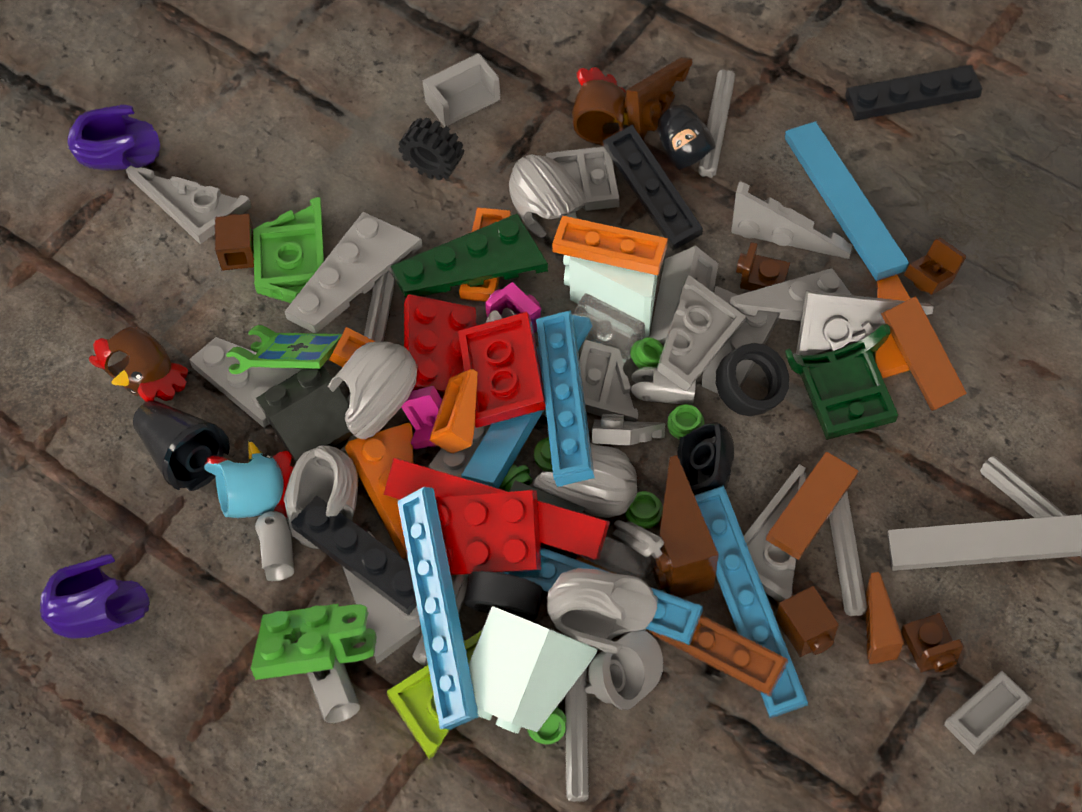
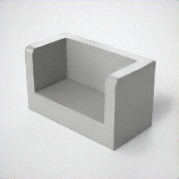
[423,53,500,127]

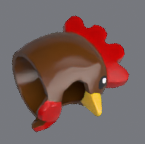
[572,67,628,147]
[89,326,188,402]

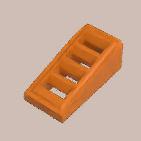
[430,369,478,453]

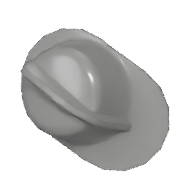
[584,630,663,710]

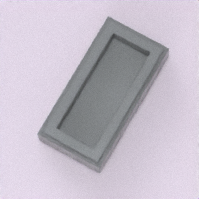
[944,671,1032,754]

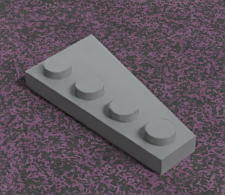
[285,212,422,333]

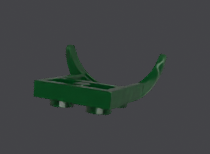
[785,324,898,440]

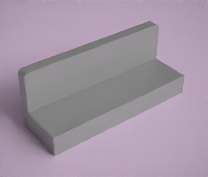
[650,246,718,344]

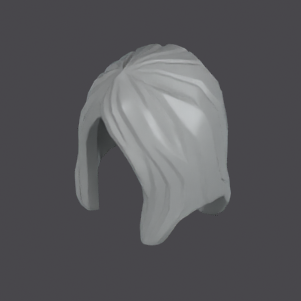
[509,154,586,238]
[328,341,417,440]
[533,443,637,518]
[284,446,358,549]
[547,568,658,653]

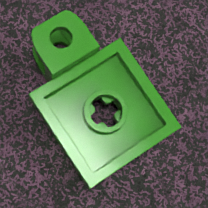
[251,604,377,680]

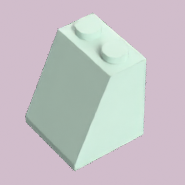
[563,255,657,338]
[469,606,598,734]

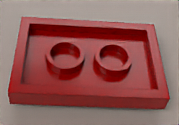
[404,294,476,399]
[458,312,546,428]
[436,490,541,575]

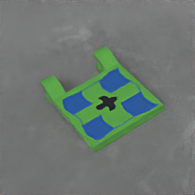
[226,325,342,374]

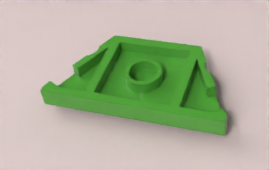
[253,197,325,303]

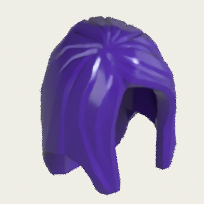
[67,104,160,171]
[40,554,150,639]

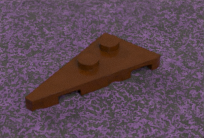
[624,57,692,143]

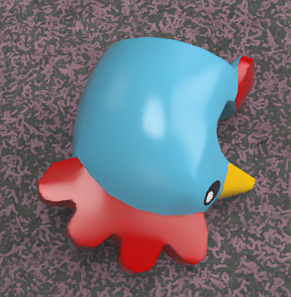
[204,442,294,519]

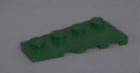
[390,214,548,299]

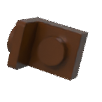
[736,242,790,291]
[901,613,964,673]

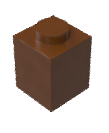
[215,214,254,271]
[776,586,839,657]

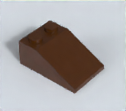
[653,455,719,598]

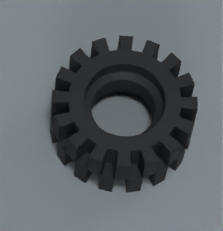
[398,118,464,180]

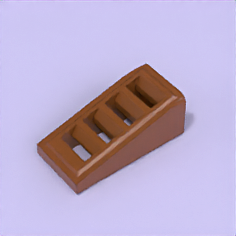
[865,572,904,664]

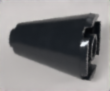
[133,400,230,491]

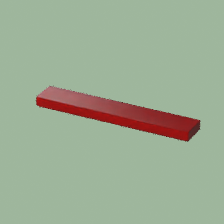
[383,458,610,560]

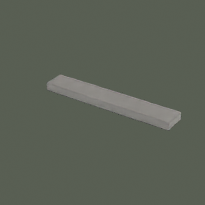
[887,514,1082,571]

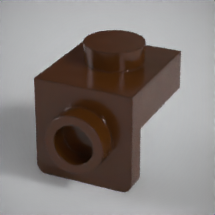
[904,238,966,295]

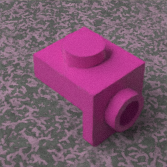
[485,282,541,333]
[401,386,442,449]

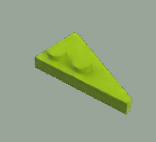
[387,630,483,759]

